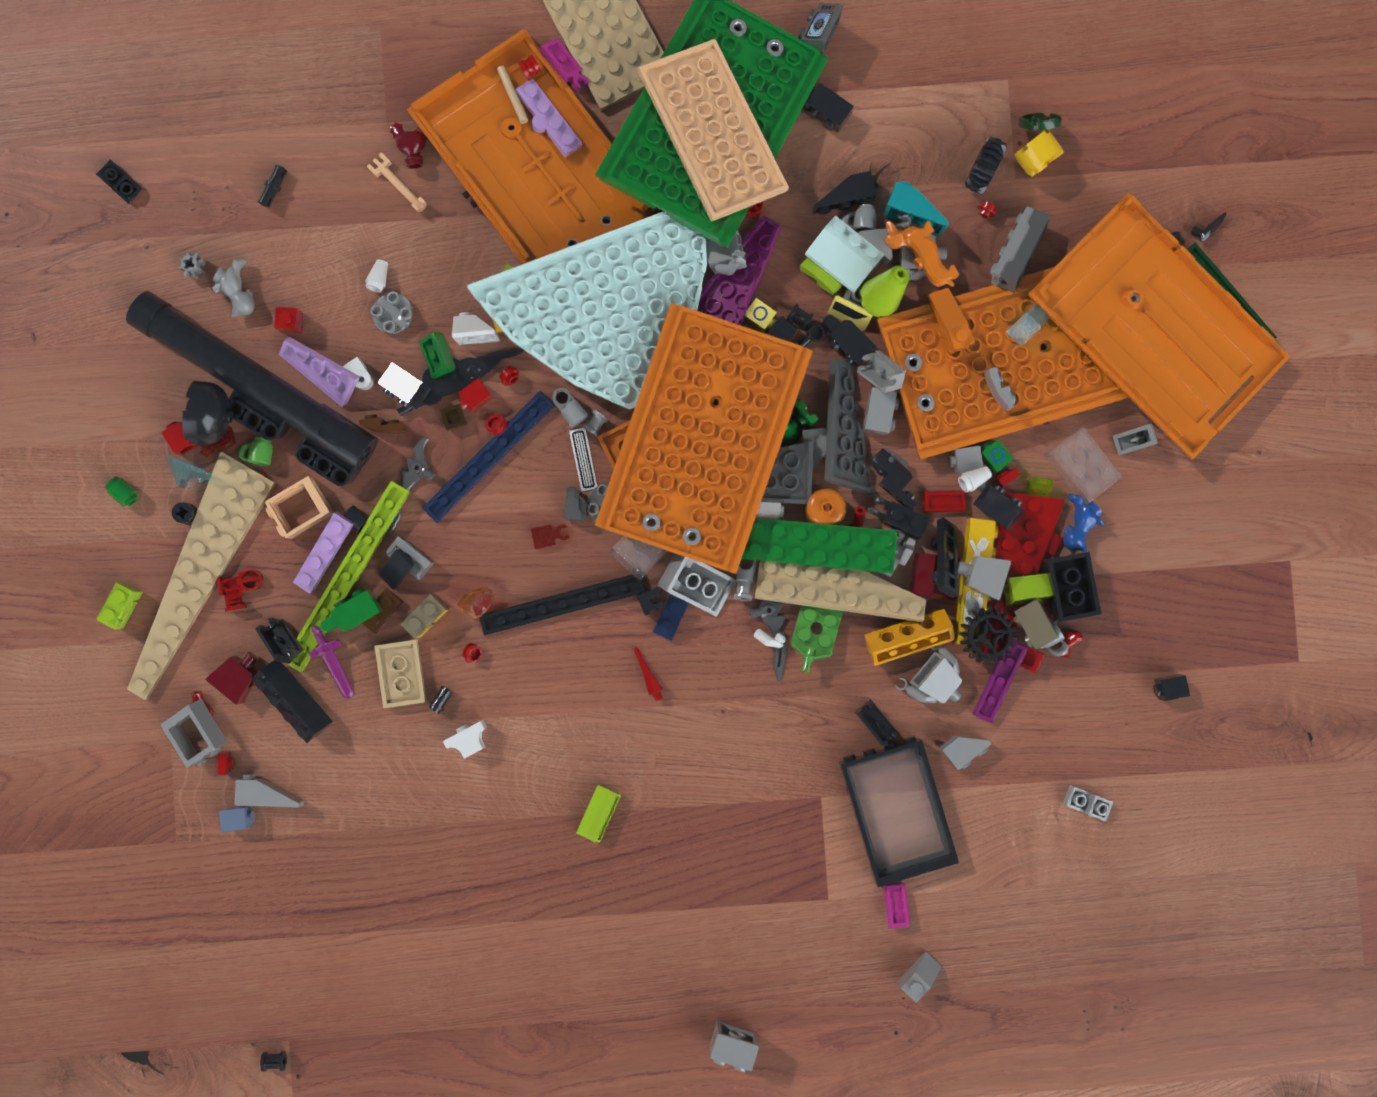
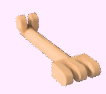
[366,152,427,212]

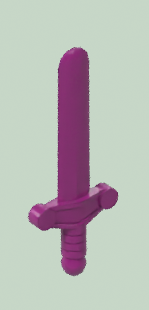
[310,626,354,699]

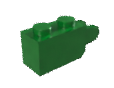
[320,588,383,632]

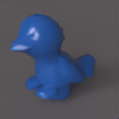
[1063,494,1105,552]

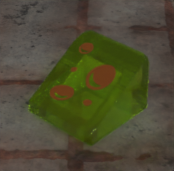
[1027,477,1055,497]

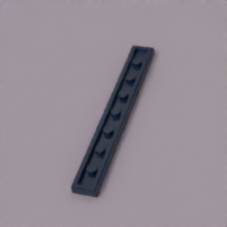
[422,391,555,523]

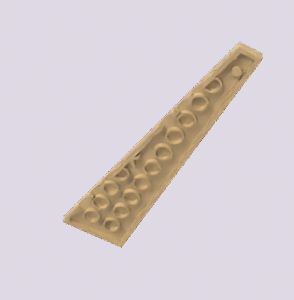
[127,451,277,700]

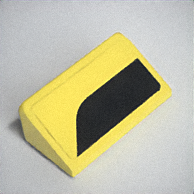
[828,295,873,331]

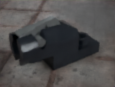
[869,448,918,510]

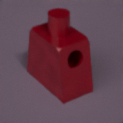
[205,652,258,705]

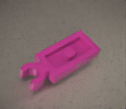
[540,38,589,92]

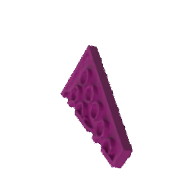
[697,215,781,325]

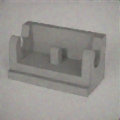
[857,350,906,393]
[386,536,434,581]

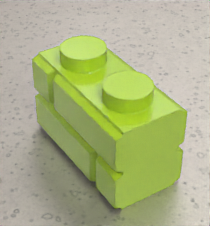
[96,582,143,629]

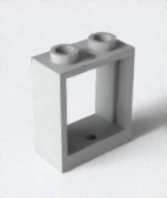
[160,699,228,768]

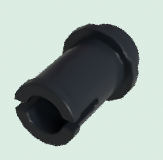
[429,686,453,714]

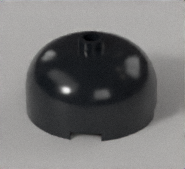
[182,380,233,445]

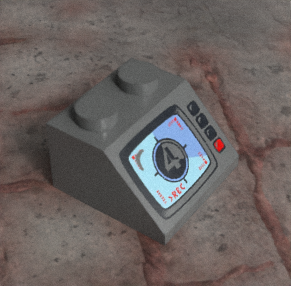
[798,3,843,54]

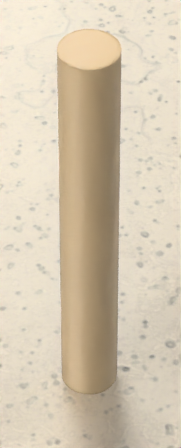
[497,66,528,124]

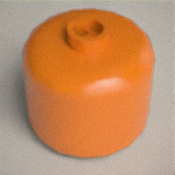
[804,489,846,525]

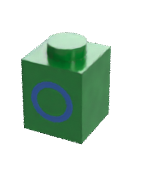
[980,440,1014,474]

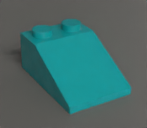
[882,181,949,237]

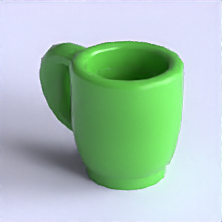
[238,437,273,466]

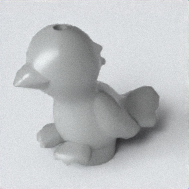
[212,259,255,317]

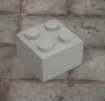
[709,1021,759,1072]

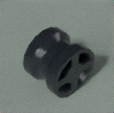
[172,502,197,524]

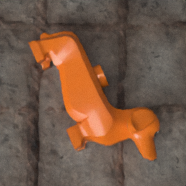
[885,221,960,287]

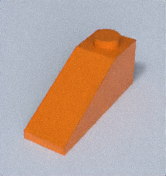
[928,288,975,354]

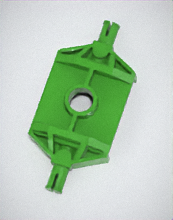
[790,605,844,674]

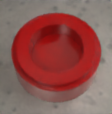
[485,413,507,435]

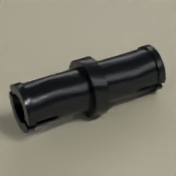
[257,164,288,208]

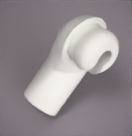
[754,629,786,648]

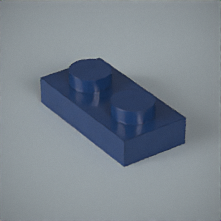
[653,594,689,641]

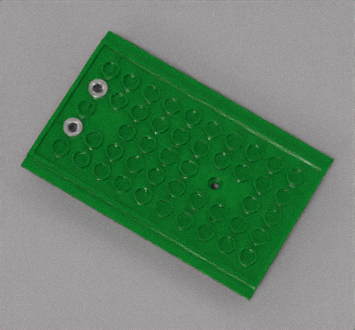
[595,0,829,247]

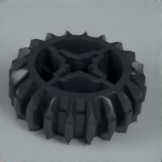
[965,136,1007,194]
[959,607,1018,665]

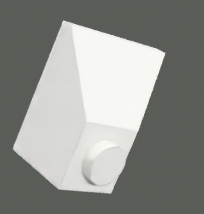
[452,312,500,345]

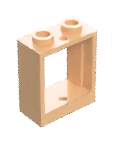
[265,476,334,539]

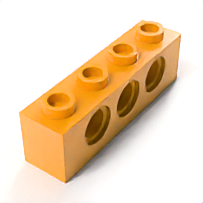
[864,609,955,666]

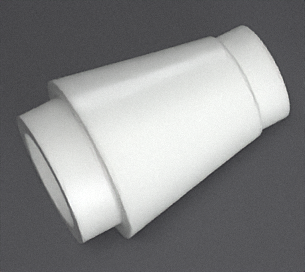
[365,259,388,293]
[958,466,992,492]

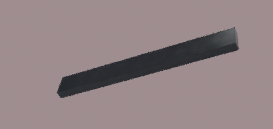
[479,572,646,636]

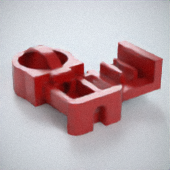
[217,569,263,612]

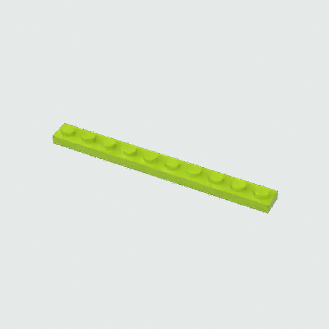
[286,481,410,672]

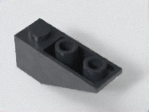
[813,171,876,215]

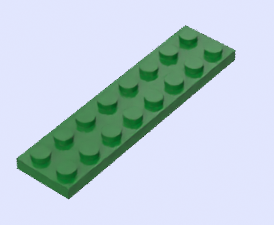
[741,518,897,574]

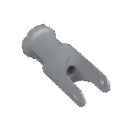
[733,559,757,601]

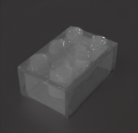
[1045,427,1123,504]

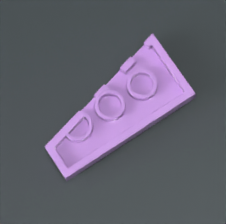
[279,337,360,407]

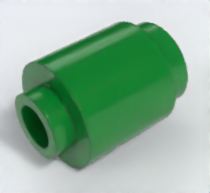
[105,476,138,507]

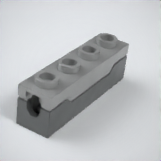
[990,206,1050,293]

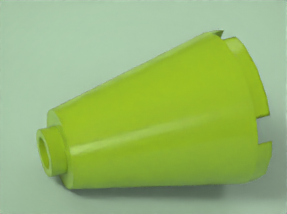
[860,266,910,317]

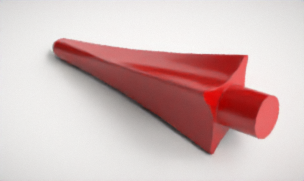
[634,647,663,701]

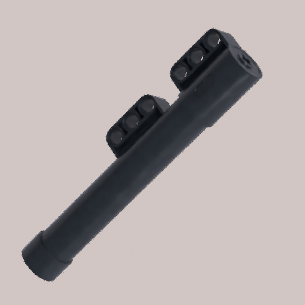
[126,291,378,486]

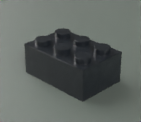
[1042,552,1102,622]

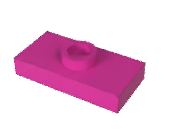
[883,883,910,928]

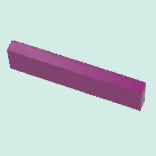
[972,640,1028,723]

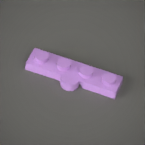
[516,79,582,158]

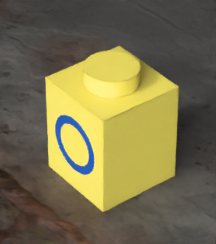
[743,298,777,333]

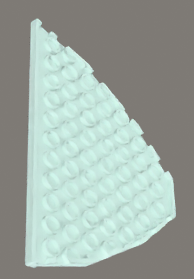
[467,211,707,409]

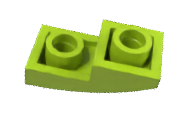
[800,258,843,295]

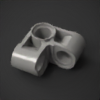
[553,388,589,429]

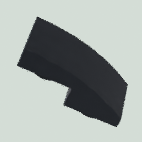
[96,159,143,204]
[379,549,415,590]

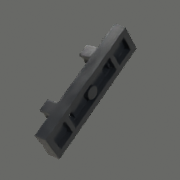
[931,517,959,598]

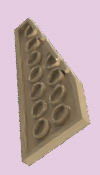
[755,561,926,622]

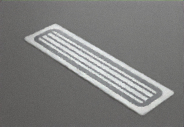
[569,428,597,491]

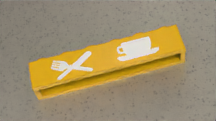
[953,518,998,647]

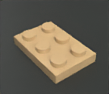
[375,639,427,708]

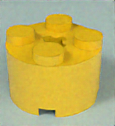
[1013,129,1064,178]

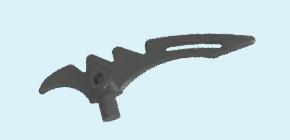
[388,436,436,534]
[750,600,787,681]

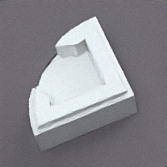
[899,536,916,566]

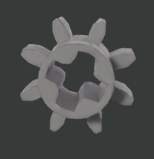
[178,252,206,279]

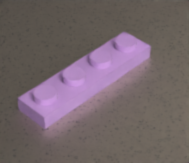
[293,512,354,594]

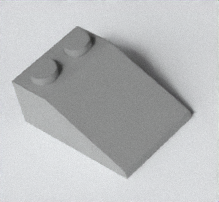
[657,553,736,617]

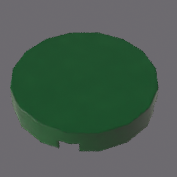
[1019,113,1062,130]

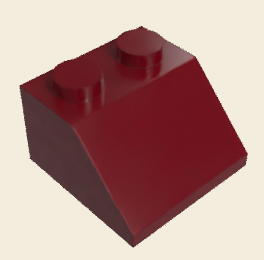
[910,553,960,601]

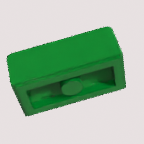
[419,332,456,379]

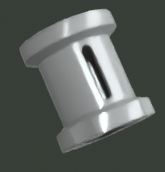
[582,409,609,437]

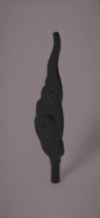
[397,348,525,416]

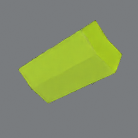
[576,783,621,843]

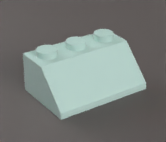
[805,215,885,293]

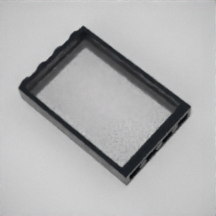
[839,736,959,887]

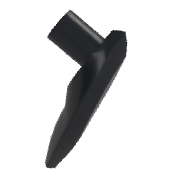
[1191,212,1227,241]

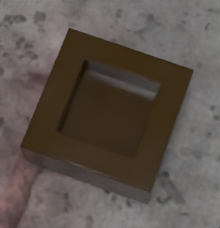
[440,404,467,431]

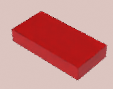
[923,491,966,513]

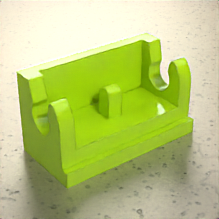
[1003,574,1053,606]

